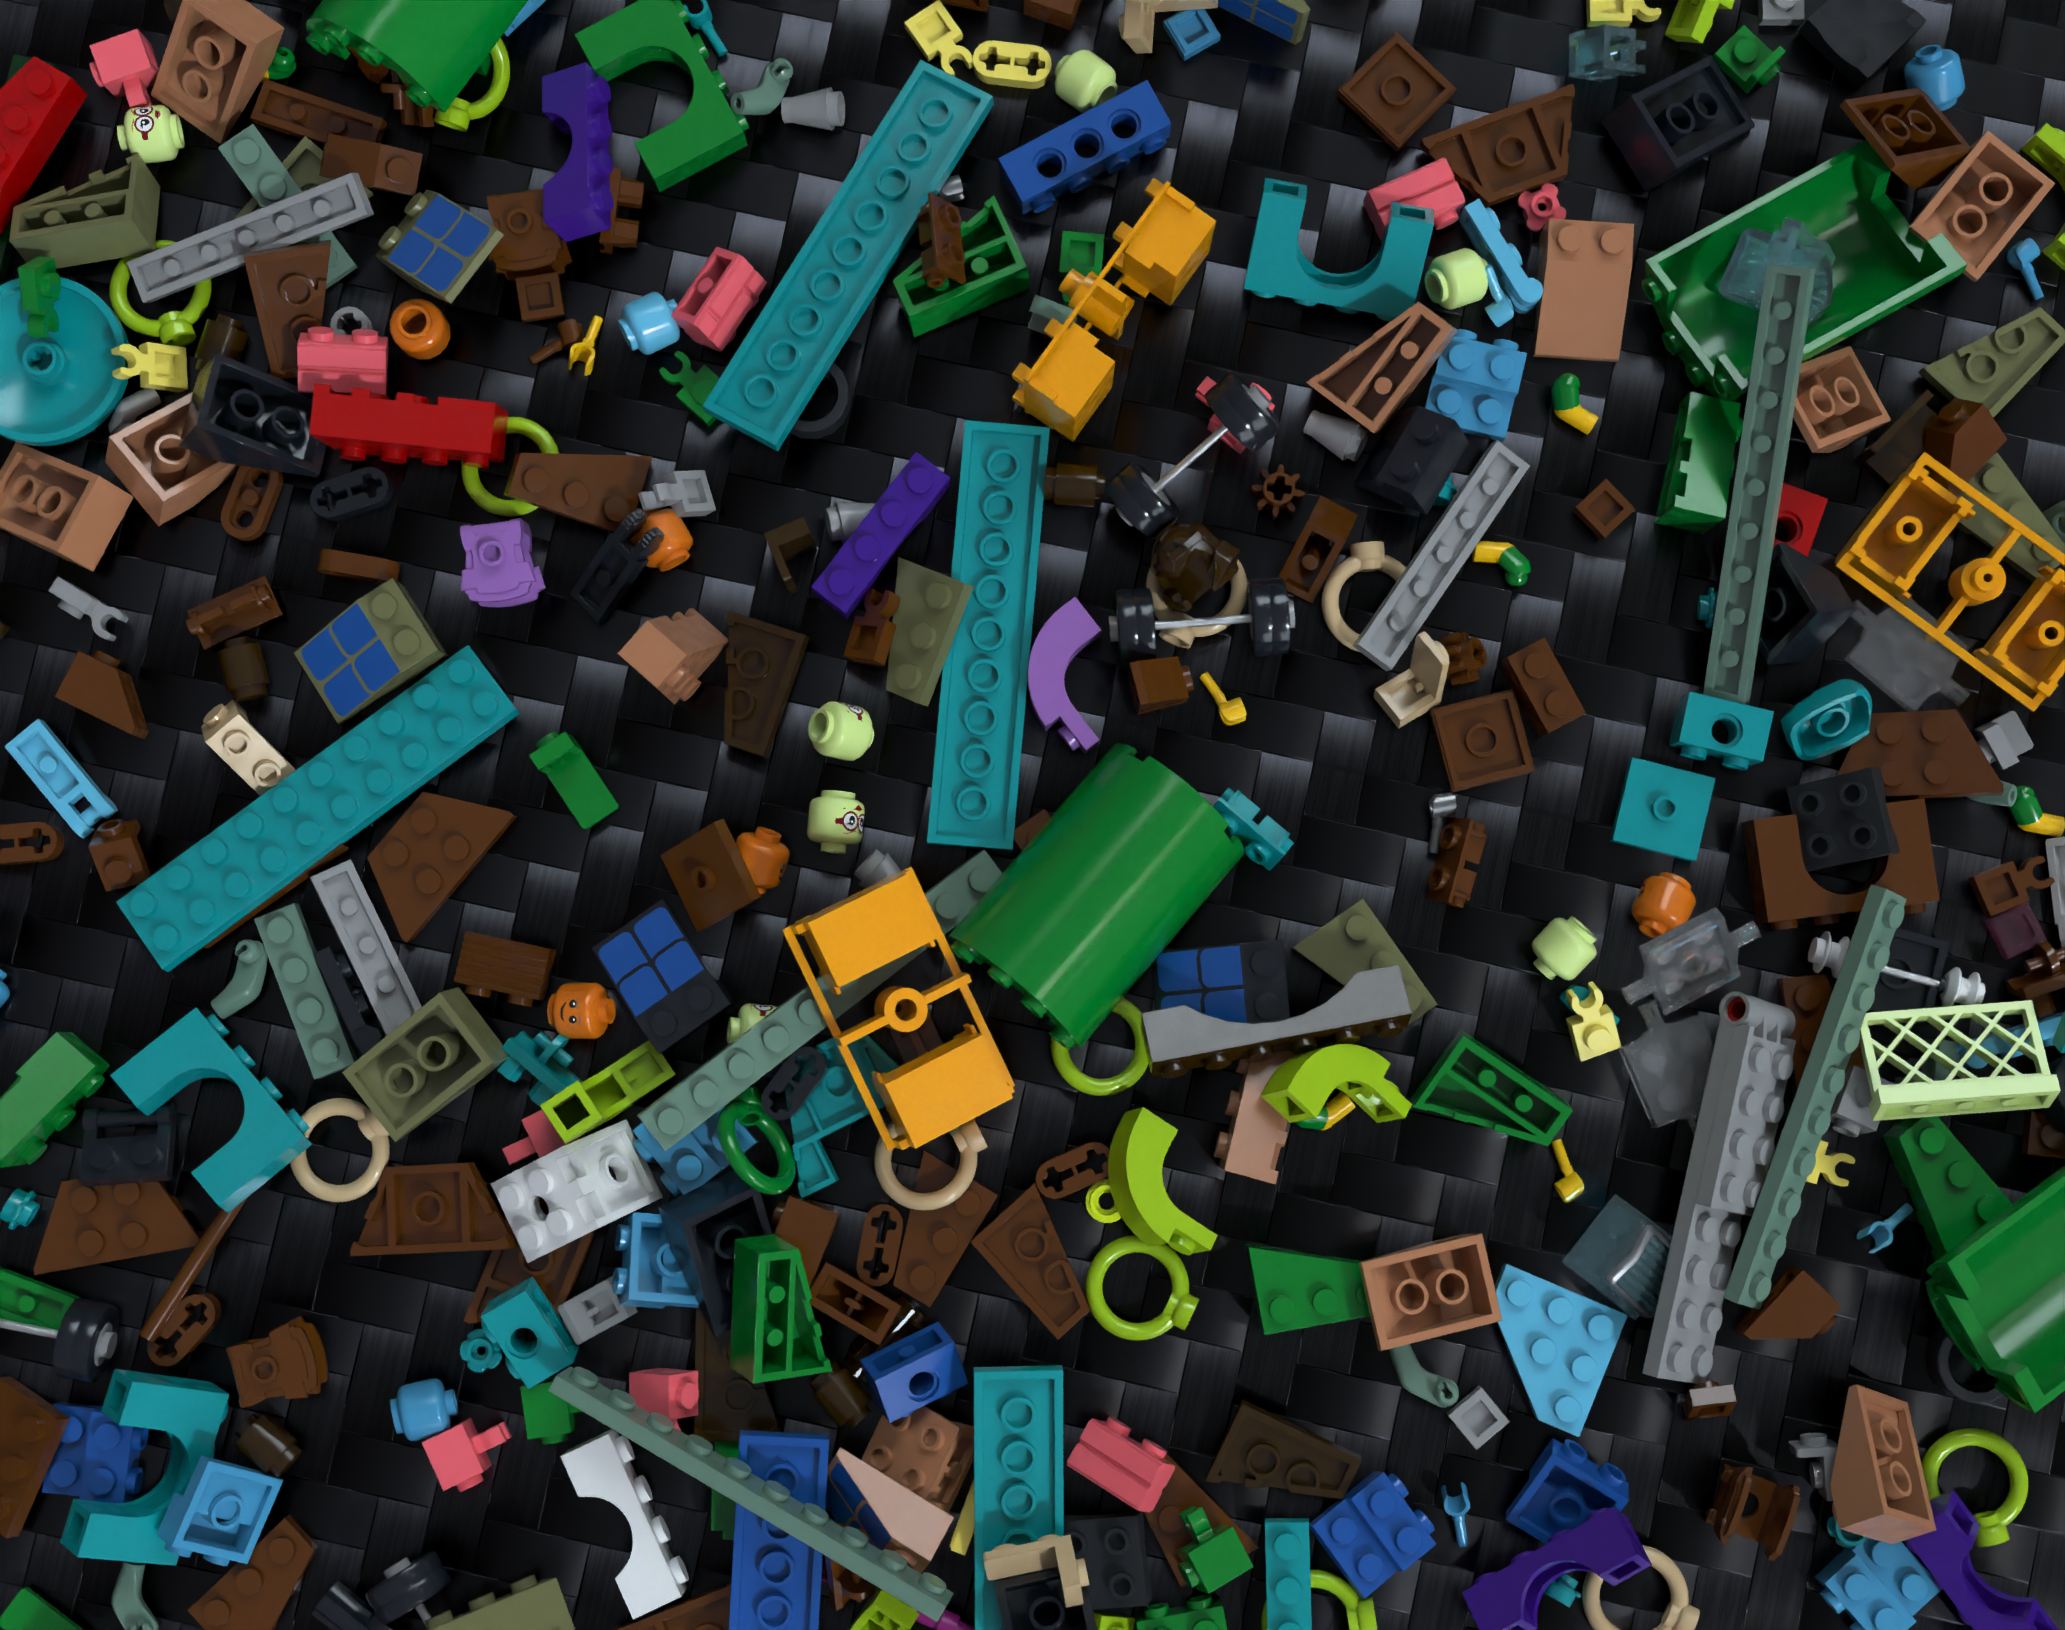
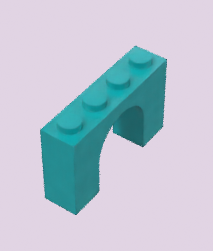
[1243,178,1434,321]
[110,1008,312,1213]
[60,1369,230,1566]

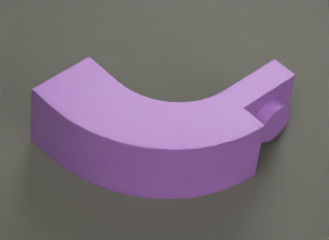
[1028,597,1101,754]

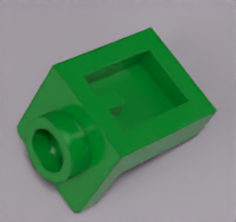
[1713,25,1786,93]

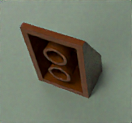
[1840,88,1972,190]

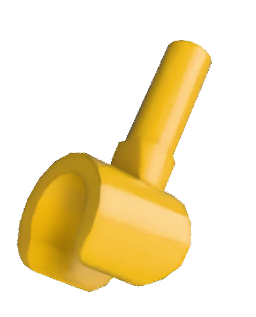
[567,316,603,376]
[1199,672,1247,726]
[1551,1139,1584,1203]

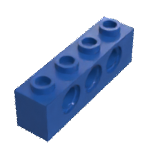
[998,80,1172,215]

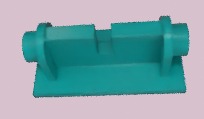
[1213,788,1294,871]

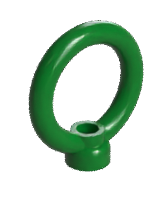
[717,1087,796,1195]

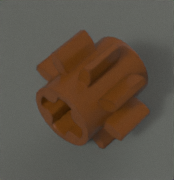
[1250,464,1305,520]
[1440,631,1487,685]

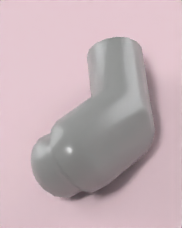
[108,388,161,435]

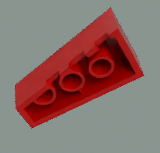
[0,56,88,235]
[309,383,509,468]

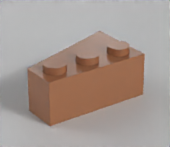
[1306,302,1458,435]
[618,608,729,704]
[1213,1050,1297,1185]

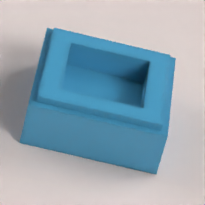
[1163,9,1221,61]

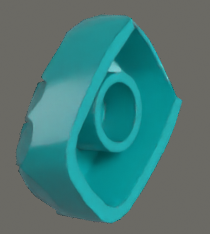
[1781,679,1872,761]

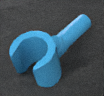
[2006,238,2044,300]
[1441,1482,1470,1547]

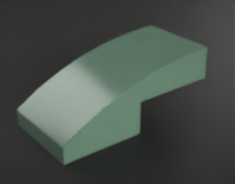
[1027,295,1077,335]

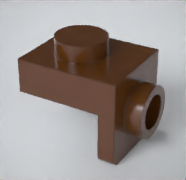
[88,819,151,892]

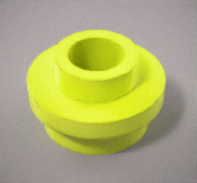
[1085,1179,1122,1223]

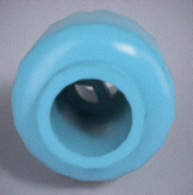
[617,292,680,355]

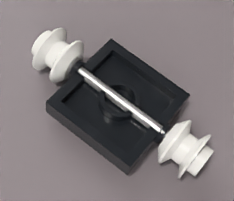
[1808,928,1985,1026]

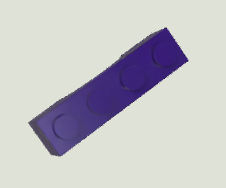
[542,62,613,242]
[811,452,950,619]
[1904,1490,2059,1630]
[1462,1507,1652,1630]

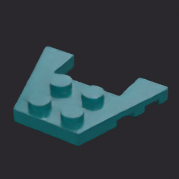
[781,1033,901,1198]

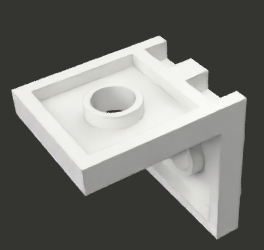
[491,1119,663,1263]

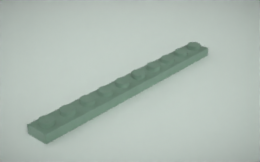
[1703,263,1816,704]
[637,850,1002,1152]
[1723,884,1907,1310]
[548,1366,954,1622]

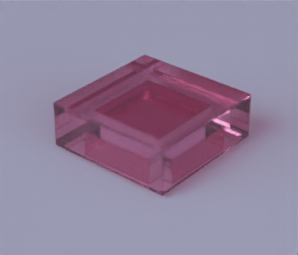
[1984,902,2047,959]

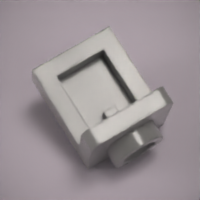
[1973,711,2034,770]
[1830,1065,1894,1137]
[558,1276,638,1345]

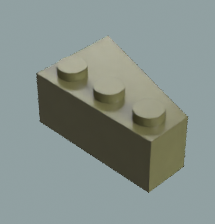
[9,153,160,269]
[425,1574,575,1630]

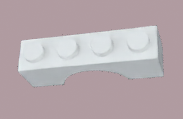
[560,1429,689,1619]

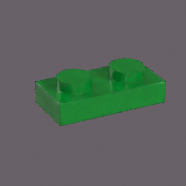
[0,1267,81,1330]

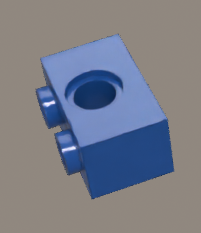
[860,1322,968,1423]

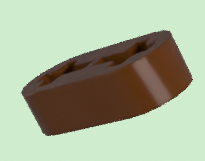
[316,549,401,584]
[0,822,65,865]
[1035,1141,1110,1199]
[857,1203,904,1286]
[147,1292,222,1367]

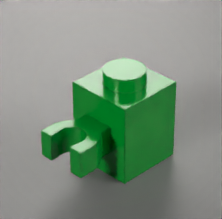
[520,1377,583,1445]
[1176,1505,1254,1594]

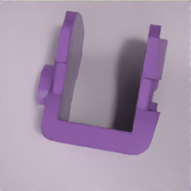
[460,518,546,608]

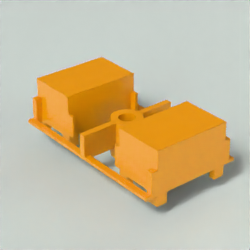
[1012,178,1216,442]
[1835,452,2065,712]
[782,866,1015,1151]

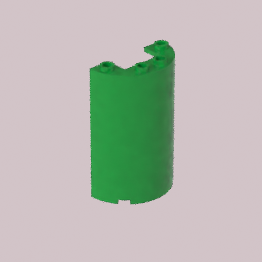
[306,0,528,113]
[1641,139,1967,401]
[948,743,1244,1050]
[1925,1165,2065,1413]

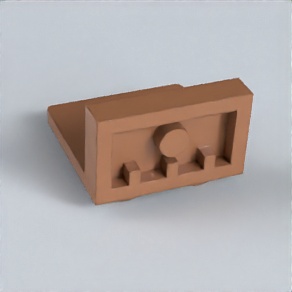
[861,1405,974,1513]

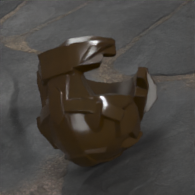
[1151,523,1240,612]

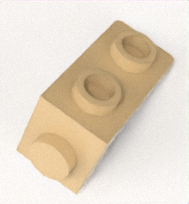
[1119,0,1218,54]
[1374,631,1450,728]
[201,700,296,796]
[982,1534,1090,1608]

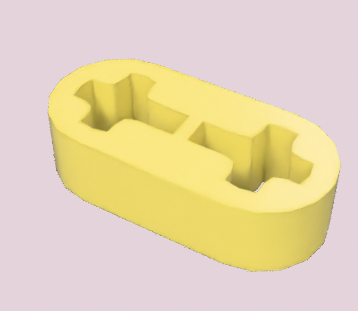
[973,40,1052,89]

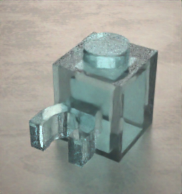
[1569,24,1646,81]

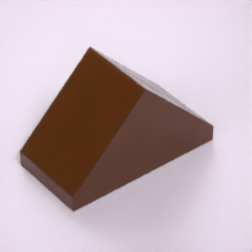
[810,1262,902,1345]

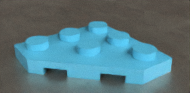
[1494,1263,1628,1437]

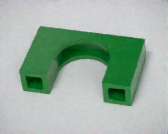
[575,0,749,192]

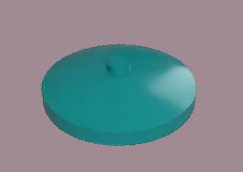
[0,277,129,446]

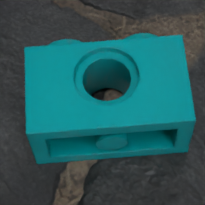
[1669,692,1774,770]
[480,1276,579,1389]

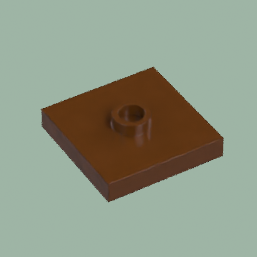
[1337,32,1457,152]
[1428,689,1535,793]
[660,819,761,932]

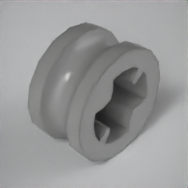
[330,306,373,335]

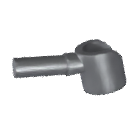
[939,175,964,203]
[1428,793,1457,854]

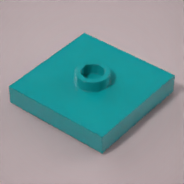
[1610,757,1716,862]

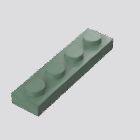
[218,124,358,289]
[254,903,358,1079]

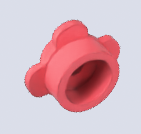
[1518,183,1566,232]

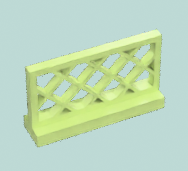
[1859,1000,2061,1121]

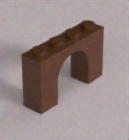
[1742,798,1940,931]

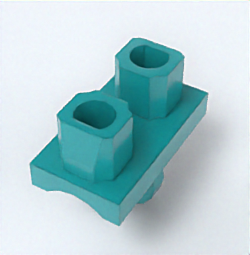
[497,1030,582,1107]

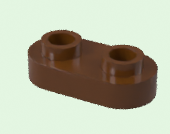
[221,465,283,541]

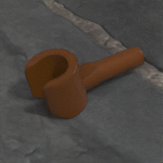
[529,319,585,365]

